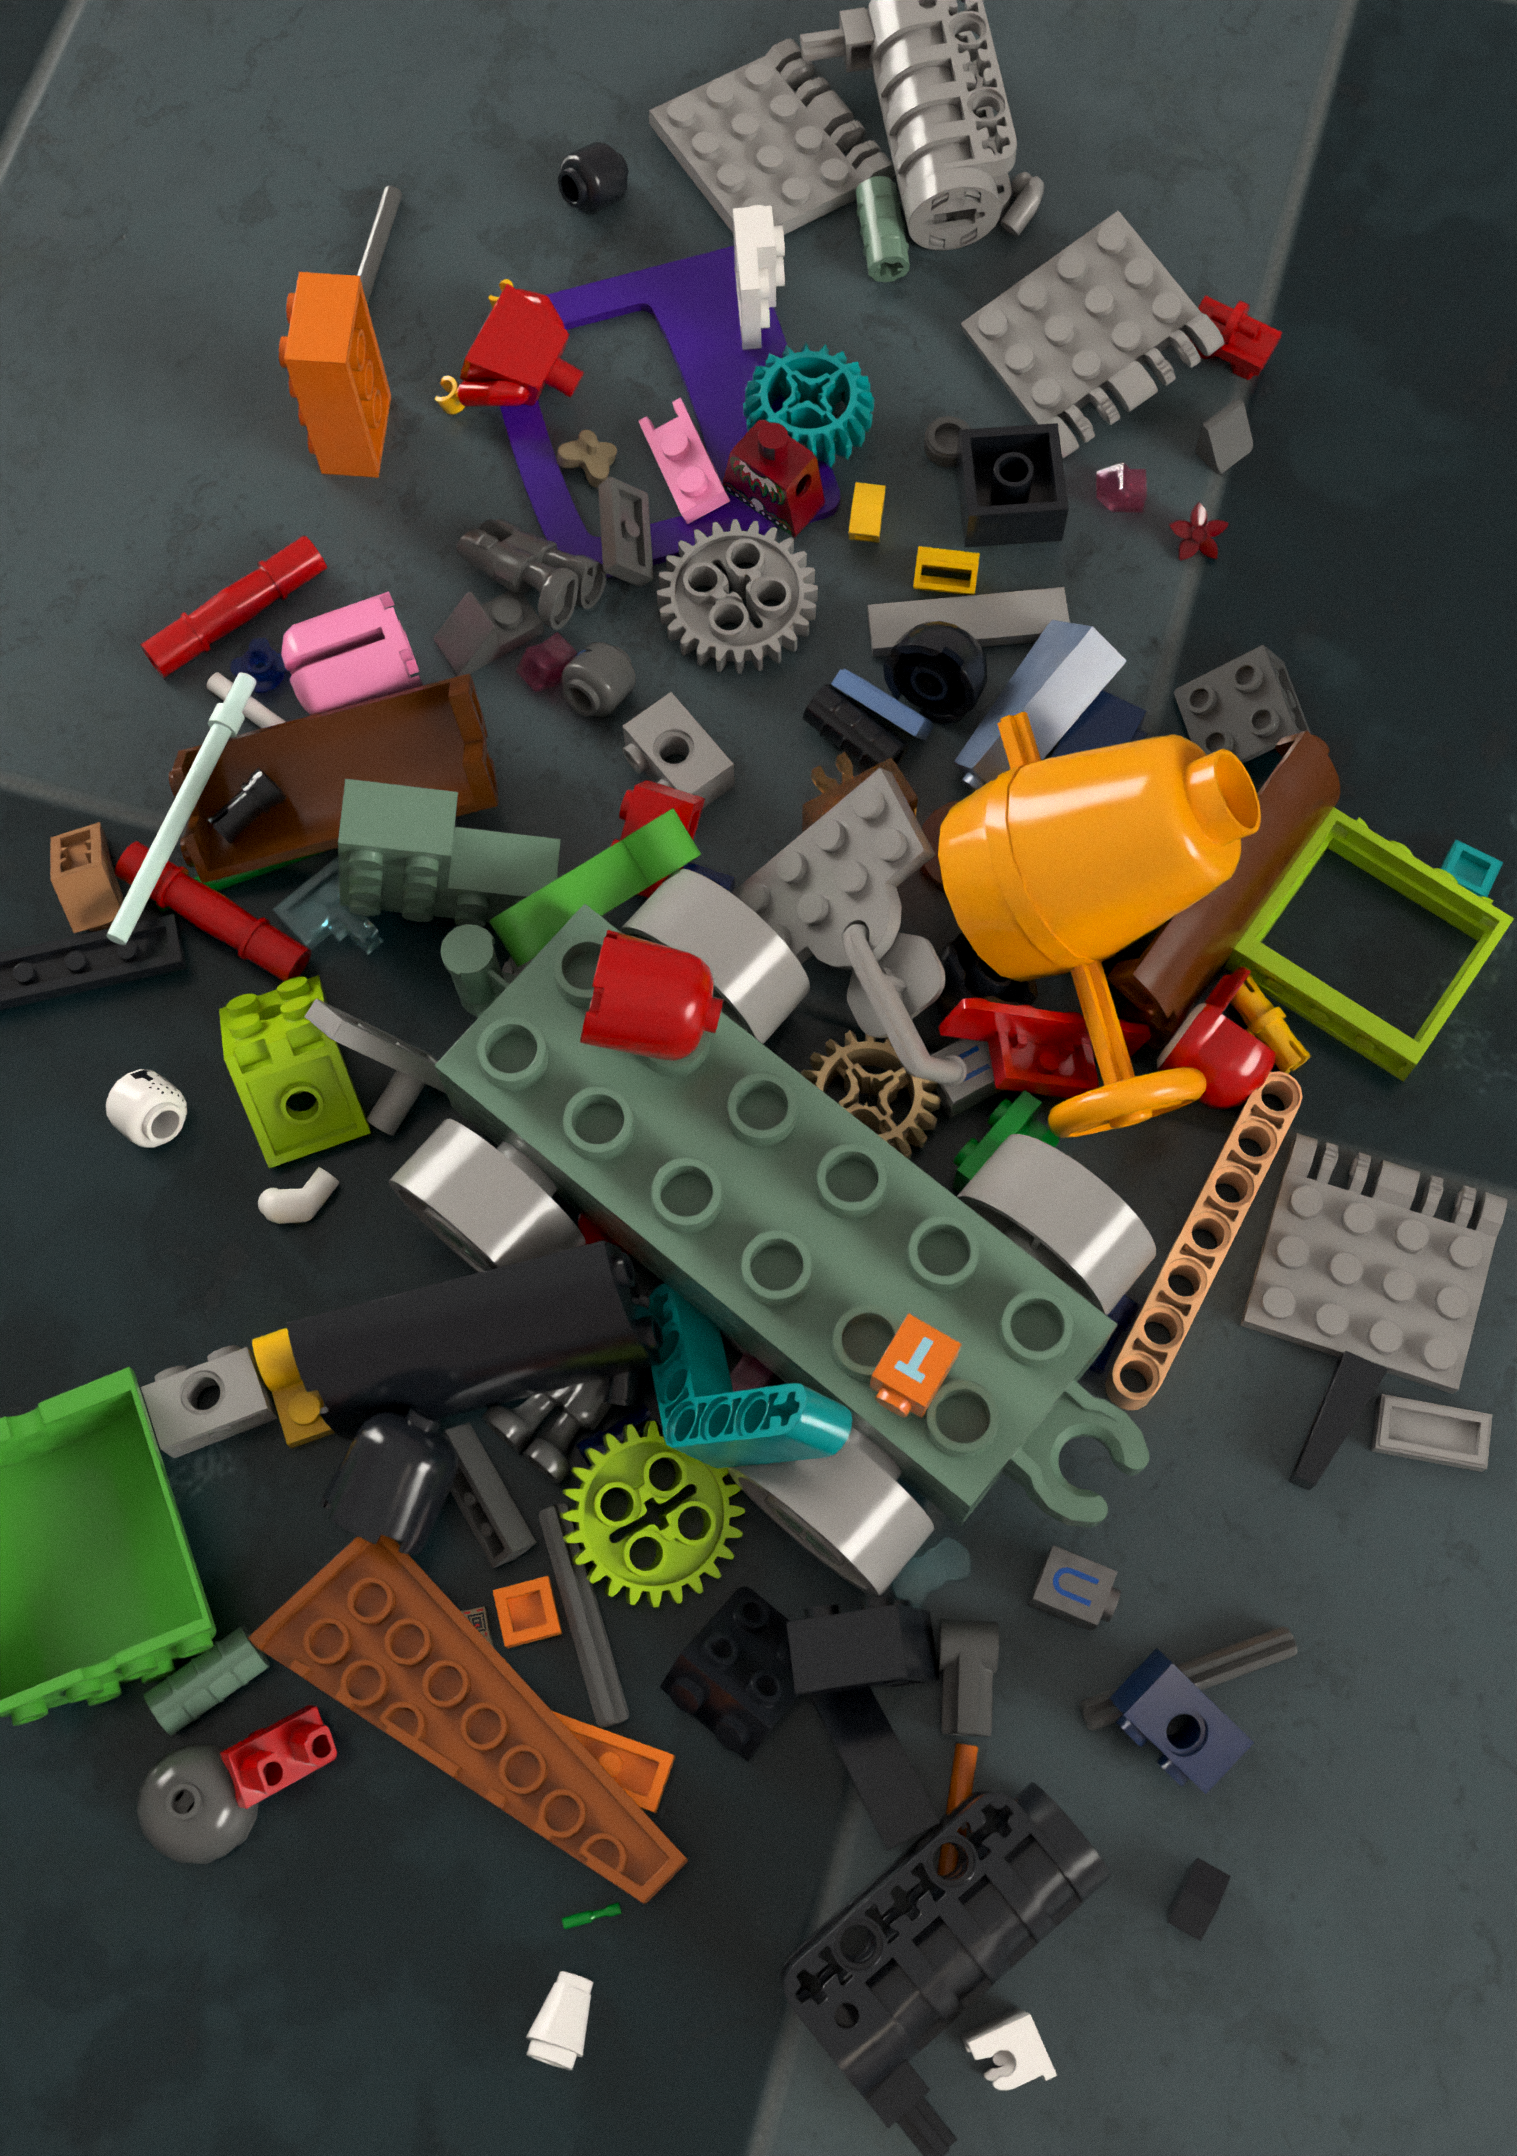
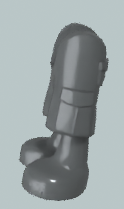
[457,519,607,630]
[481,1377,613,1484]

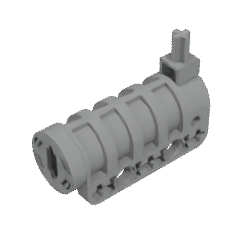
[800,0,1017,250]

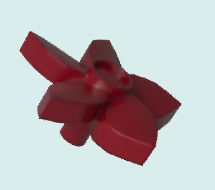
[1168,501,1229,561]

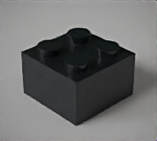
[955,423,1069,547]

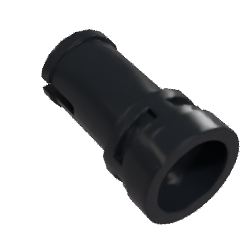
[208,767,287,843]

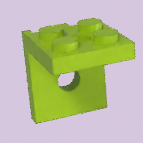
[219,975,371,1168]

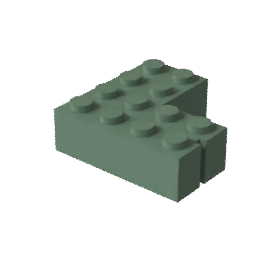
[338,779,561,927]

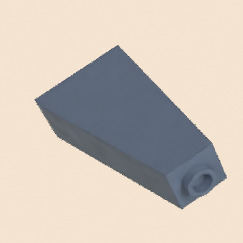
[953,620,1126,792]

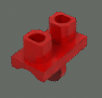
[1186,295,1282,380]
[220,1705,337,1809]

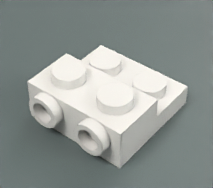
[733,205,785,350]

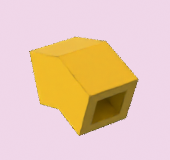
[848,482,886,543]

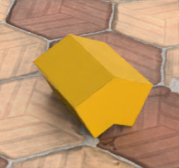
[913,546,980,595]

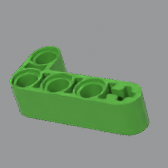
[489,808,701,967]

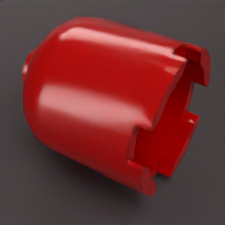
[580,930,723,1060]

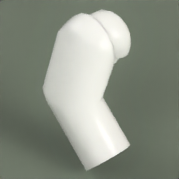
[258,1167,339,1224]

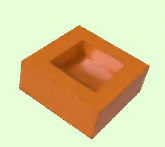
[492,1576,562,1649]

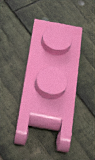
[638,397,730,524]

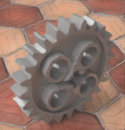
[657,519,818,674]

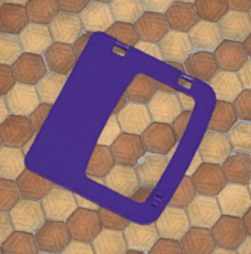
[500,246,841,578]

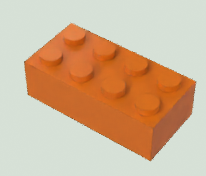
[279,272,391,478]

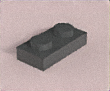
[598,477,654,587]

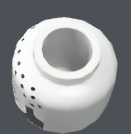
[106,1069,187,1148]

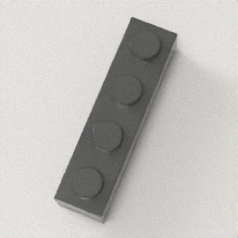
[443,1422,537,1568]

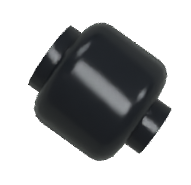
[558,142,628,214]

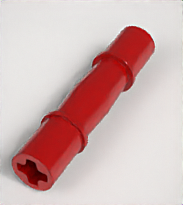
[140,535,327,678]
[115,841,311,982]

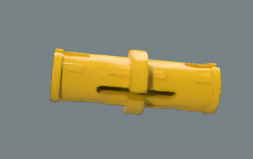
[1230,974,1311,1074]

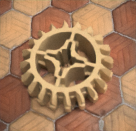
[801,1030,941,1159]

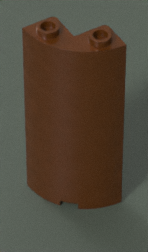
[169,673,498,883]
[1106,730,1340,1050]

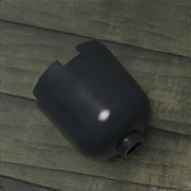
[319,1407,459,1554]

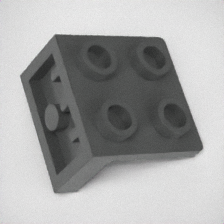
[1174,645,1311,764]

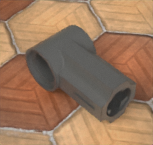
[938,1619,999,1737]

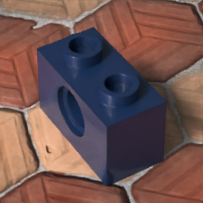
[1109,1648,1254,1794]

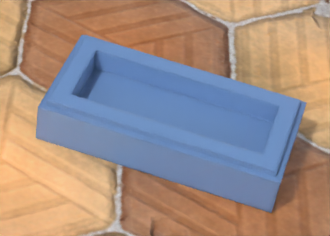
[831,668,934,741]

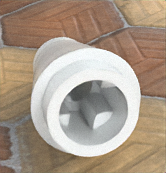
[526,1971,593,2070]

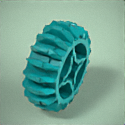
[743,342,874,468]

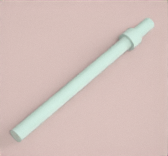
[106,672,257,945]

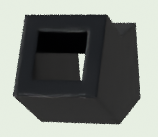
[1167,1857,1231,1941]

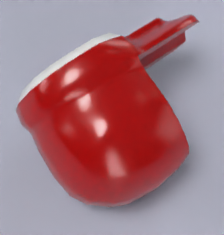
[1157,966,1277,1110]

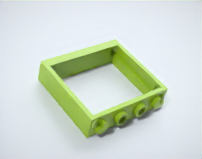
[1225,807,1514,1082]

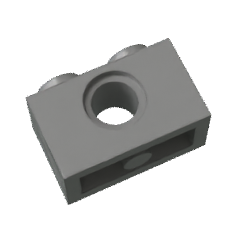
[622,692,735,809]
[141,1345,278,1458]

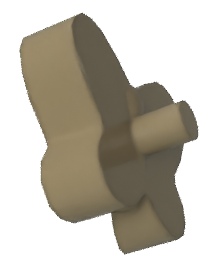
[556,430,617,488]

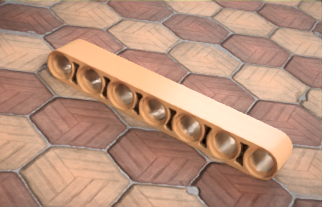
[1105,1071,1303,1410]

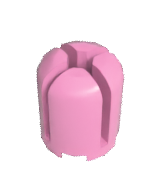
[281,591,423,715]

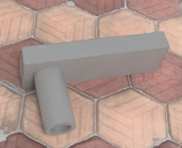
[305,998,446,1136]

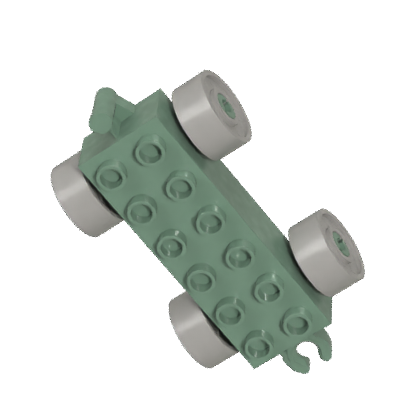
[389,869,1156,1597]

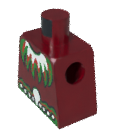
[722,420,825,538]

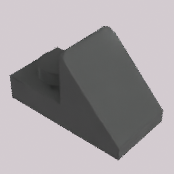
[434,590,544,676]

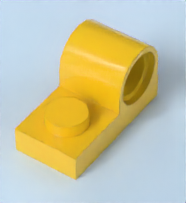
[252,1328,335,1448]

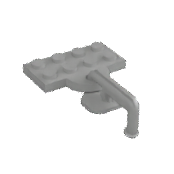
[732,768,967,1087]

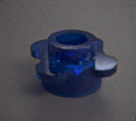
[230,638,289,693]

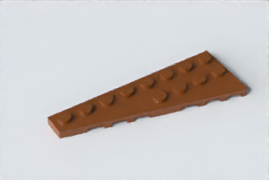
[248,1534,688,1904]

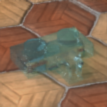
[273,856,384,954]

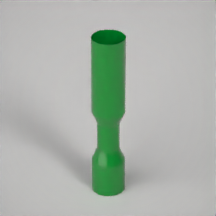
[562,1902,622,1929]

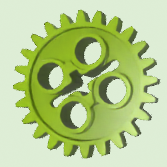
[560,1421,745,1607]

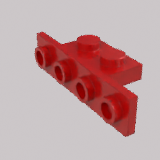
[939,998,1151,1098]

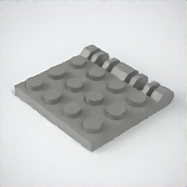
[649,39,895,235]
[961,211,1224,459]
[1240,1133,1507,1394]

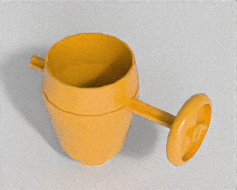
[938,712,1261,1138]

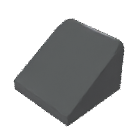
[1195,398,1253,474]

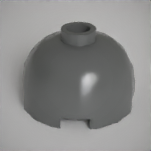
[137,1744,258,1864]

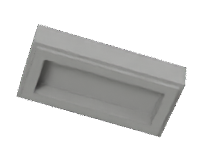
[1371,1394,1493,1472]

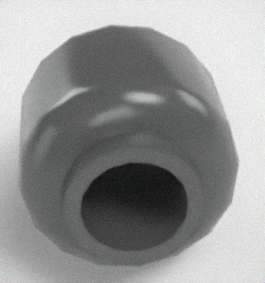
[561,642,636,717]

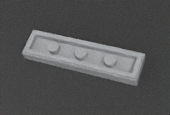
[867,587,1070,657]

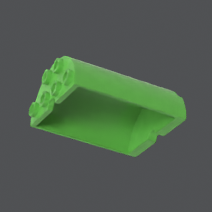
[0,1367,217,1726]

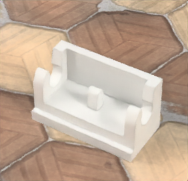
[960,2008,1057,2090]

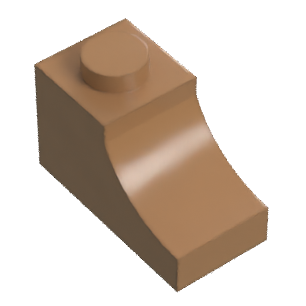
[51,822,123,934]

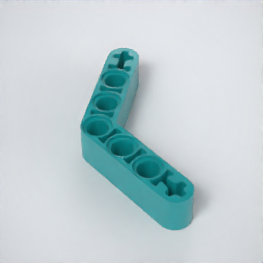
[649,1283,852,1469]

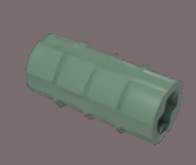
[855,176,910,282]
[144,1625,270,1735]

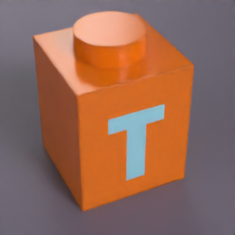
[869,1313,962,1418]

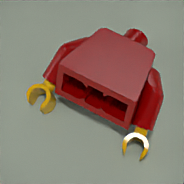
[434,279,584,415]

